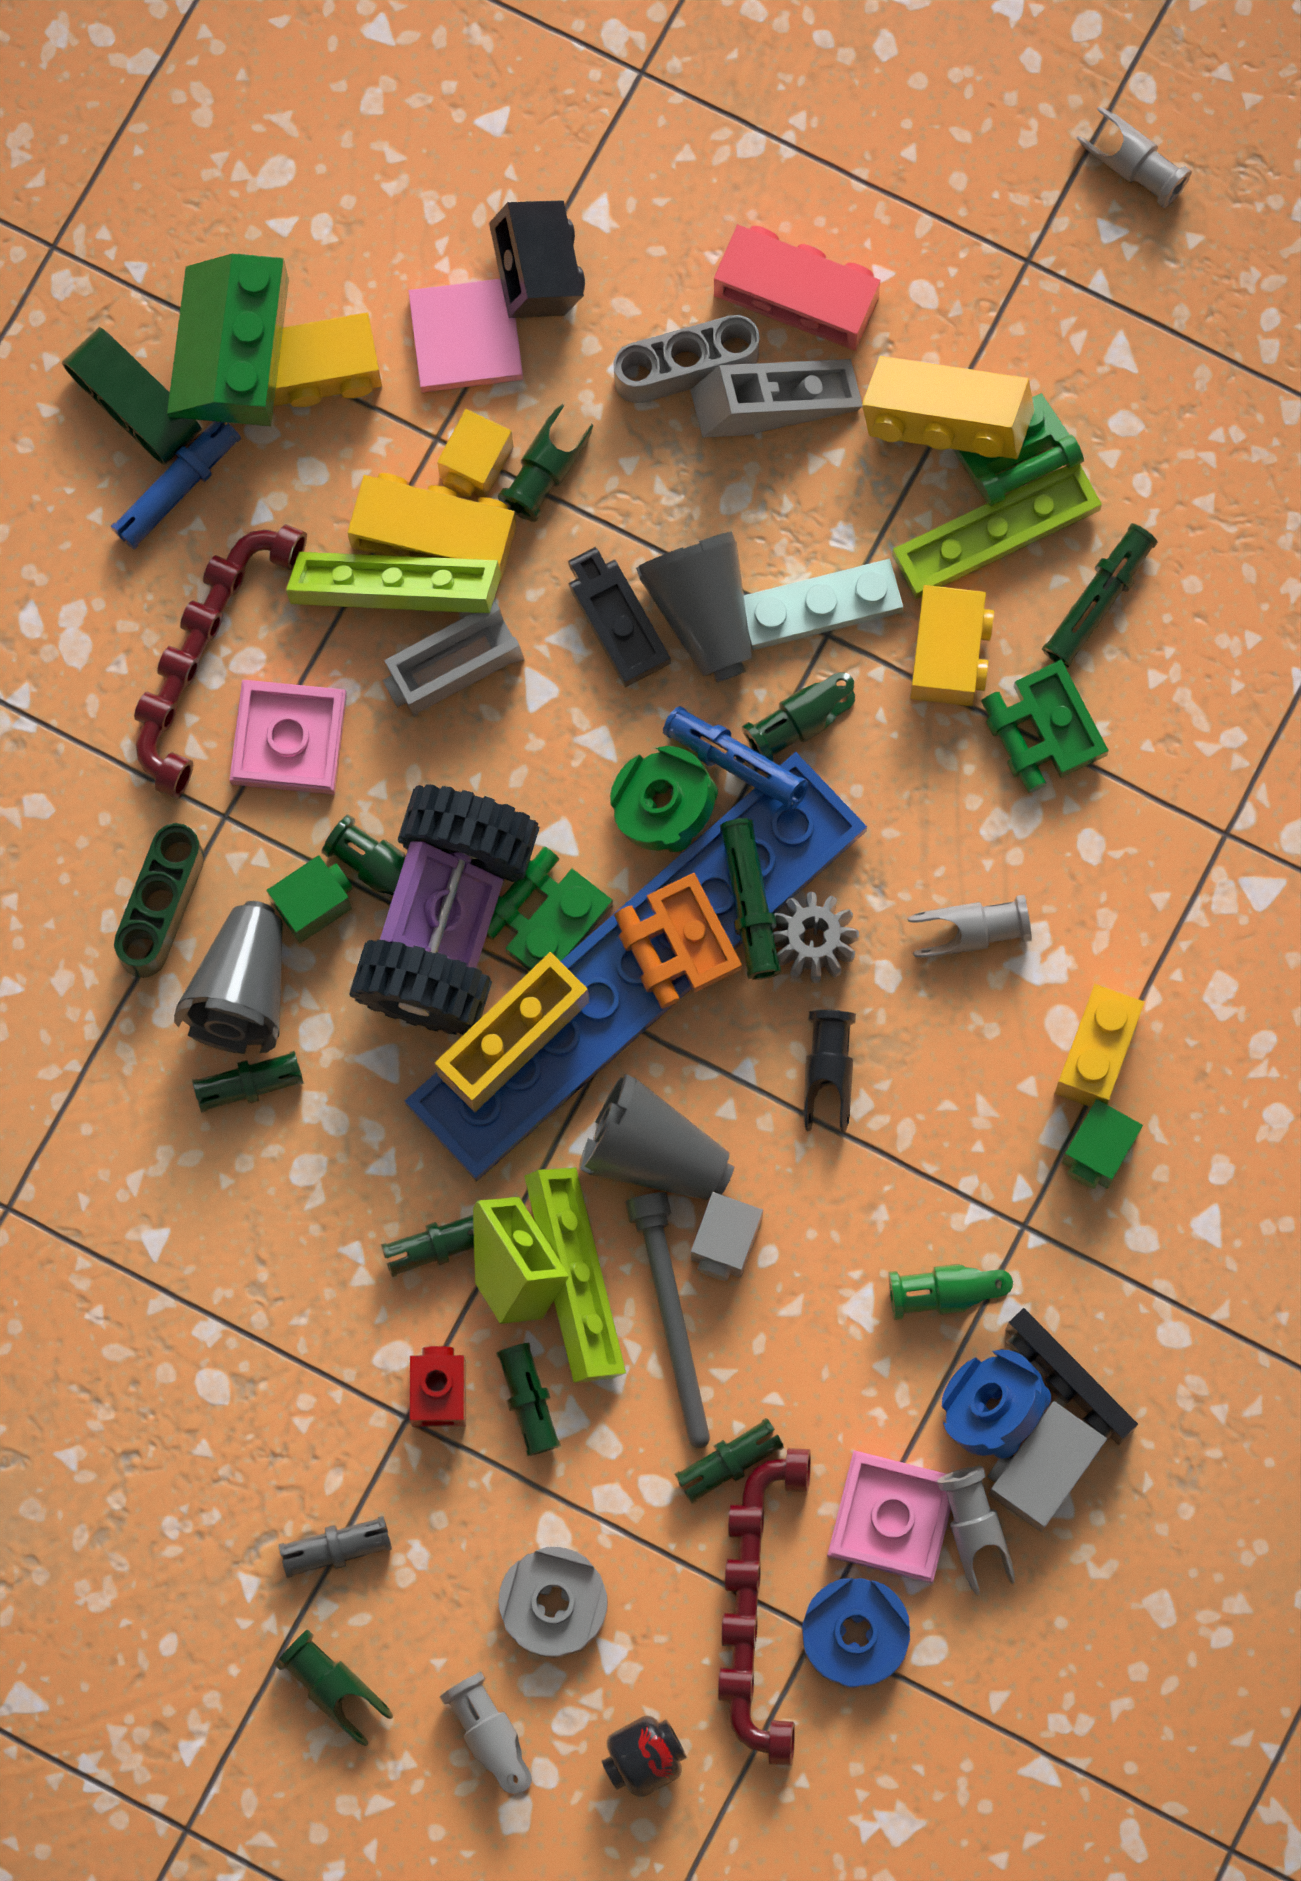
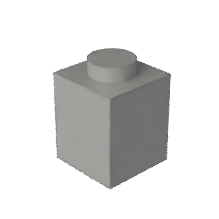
[691,1192,763,1281]

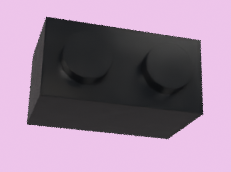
[489,200,585,318]

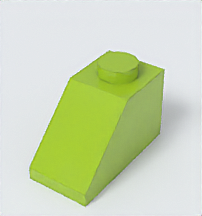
[473,1197,569,1324]

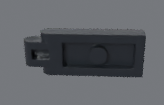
[568,547,671,688]

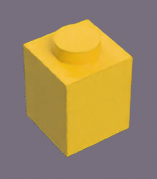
[437,408,514,498]

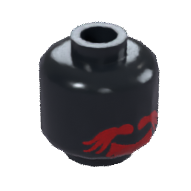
[602,1715,687,1797]

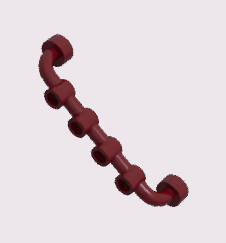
[134,524,307,799]
[718,1448,811,1766]

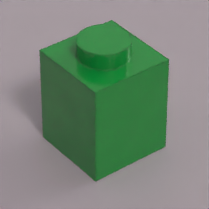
[266,855,353,944]
[1061,1099,1143,1189]

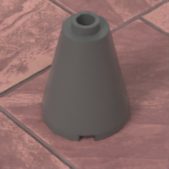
[636,531,752,683]
[174,901,283,1054]
[579,1074,734,1200]

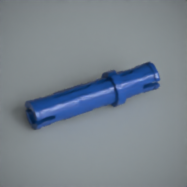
[110,421,241,550]
[663,706,808,810]

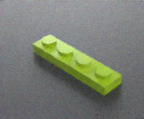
[892,464,1102,599]
[286,552,501,613]
[524,1167,626,1383]

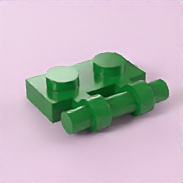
[981,659,1109,793]
[486,846,613,971]

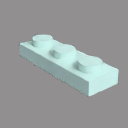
[744,559,903,651]

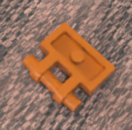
[614,873,742,1009]

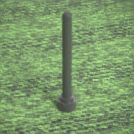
[625,1192,710,1448]

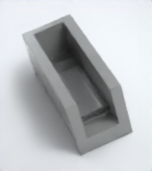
[383,601,524,717]

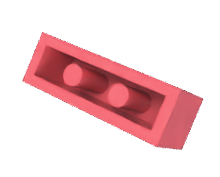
[714,224,881,351]

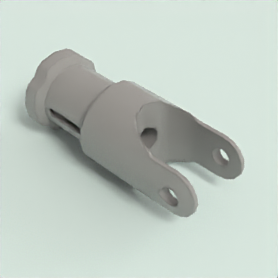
[1077,107,1192,208]
[908,895,1032,958]
[937,1466,1015,1596]
[440,1672,532,1794]

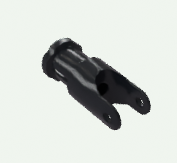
[803,1010,856,1132]

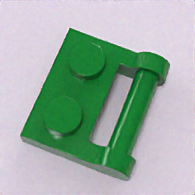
[952,393,1084,506]

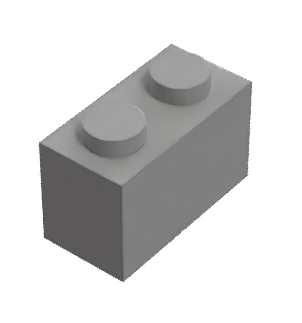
[987,1401,1107,1533]

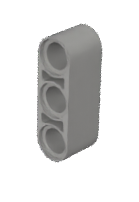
[613,315,759,403]

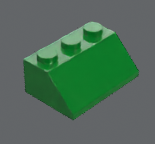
[167,253,289,426]

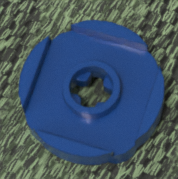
[941,1349,1051,1459]
[802,1578,910,1688]

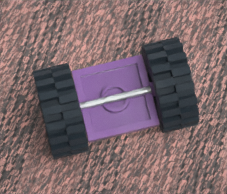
[349,784,540,1035]

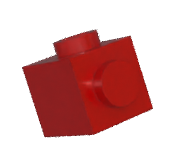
[410,1346,466,1427]

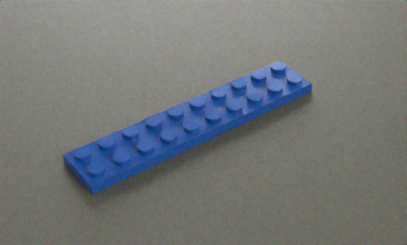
[404,752,867,1182]

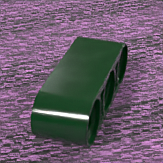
[62,327,202,465]
[114,823,204,978]

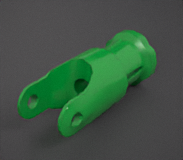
[888,1264,1013,1320]

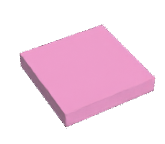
[408,279,523,393]
[230,680,347,795]
[827,1450,951,1584]

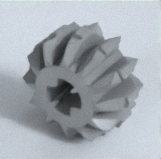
[773,892,859,983]

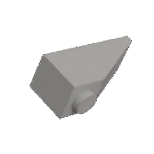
[690,359,862,438]

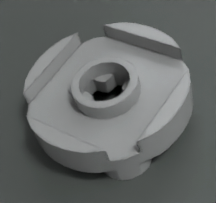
[498,1547,608,1658]

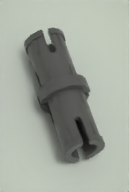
[279,1516,392,1578]

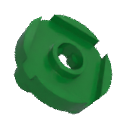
[610,746,718,852]

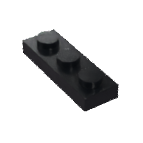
[1006,1308,1138,1445]

